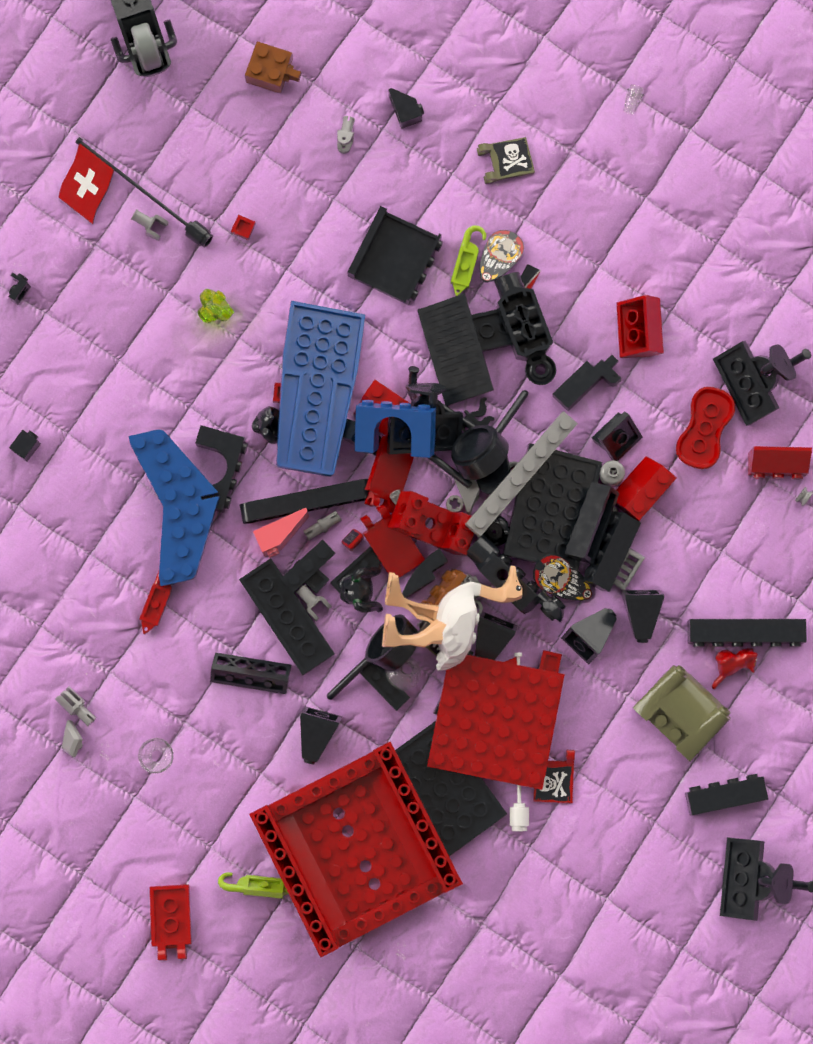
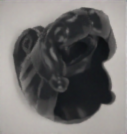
[252,406,279,444]
[480,514,509,547]

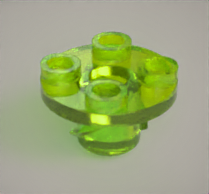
[197,289,234,323]

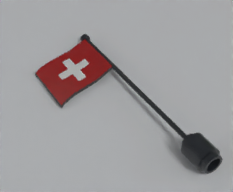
[59,137,213,248]

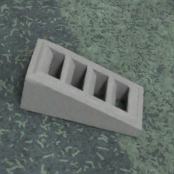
[614,548,645,591]

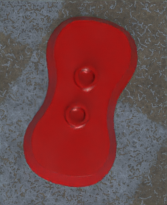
[676,387,735,469]

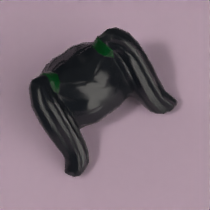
[339,565,383,613]

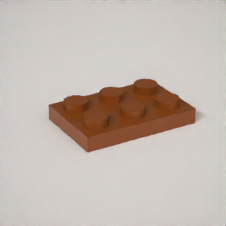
[421,569,467,605]

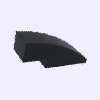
[402,548,448,599]

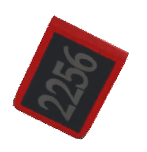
[341,529,364,551]

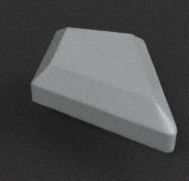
[62,720,83,757]

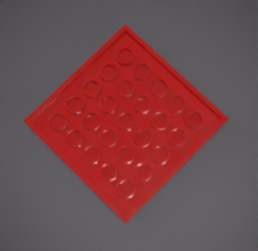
[427,655,565,790]

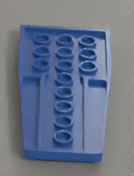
[276,301,365,477]

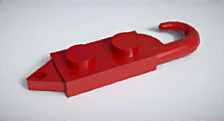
[139,571,172,635]

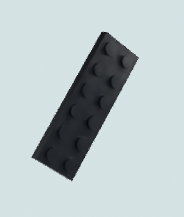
[239,558,335,675]

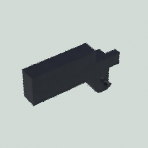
[552,355,621,411]

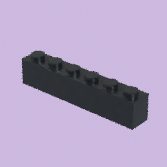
[687,619,807,647]

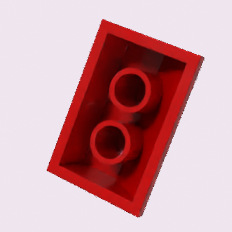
[616,295,664,358]
[353,379,411,436]
[748,446,812,480]
[615,456,677,521]

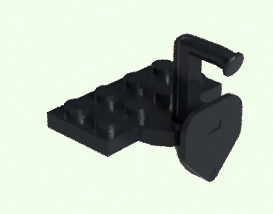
[713,340,811,426]
[387,366,463,454]
[720,837,813,921]

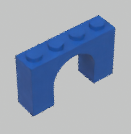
[355,400,436,458]

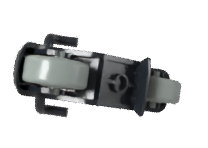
[110,0,177,77]

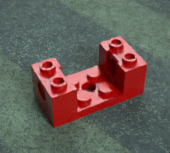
[388,491,474,555]

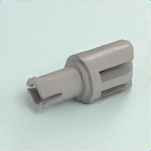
[55,686,97,727]

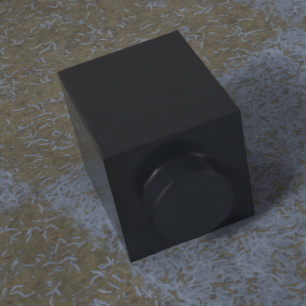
[9,429,41,462]

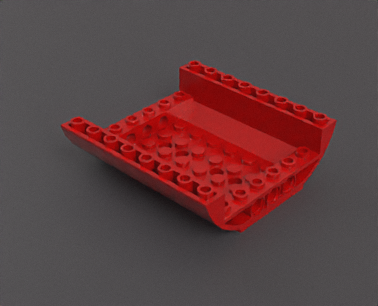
[249,741,463,958]

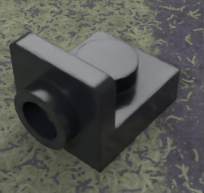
[8,272,31,305]

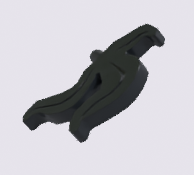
[462,397,494,432]

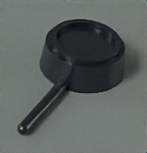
[451,390,528,480]
[327,614,418,700]

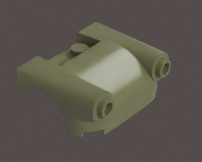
[633,665,731,761]

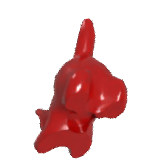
[712,648,758,689]

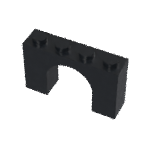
[195,425,248,513]

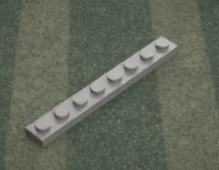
[465,411,578,537]

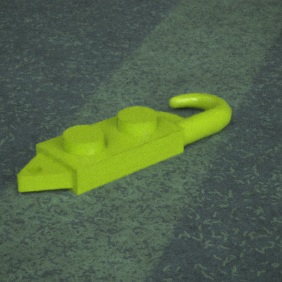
[450,225,486,296]
[218,872,289,899]

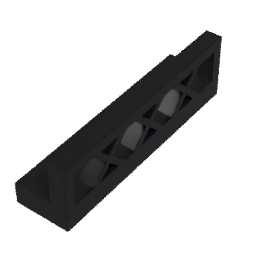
[210,652,291,694]

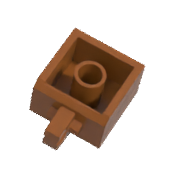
[245,41,301,93]

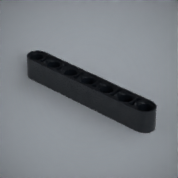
[239,479,369,524]

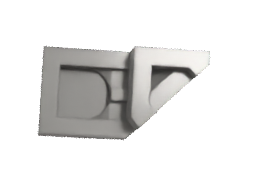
[455,479,480,515]

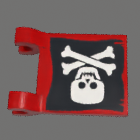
[533,749,575,803]

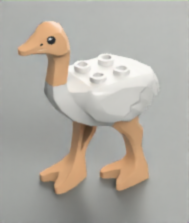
[382,566,523,671]

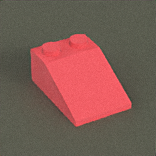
[253,508,309,558]

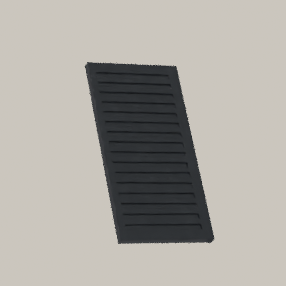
[417,293,494,407]

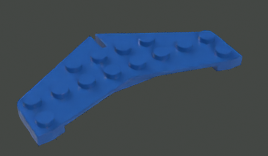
[129,429,220,586]

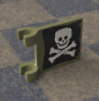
[477,137,535,184]

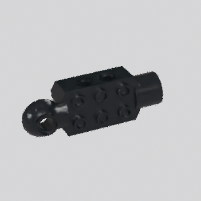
[494,272,556,385]
[467,535,566,622]

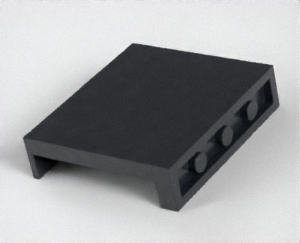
[347,206,443,305]

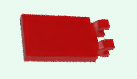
[364,435,414,513]
[360,504,425,578]
[150,884,192,961]

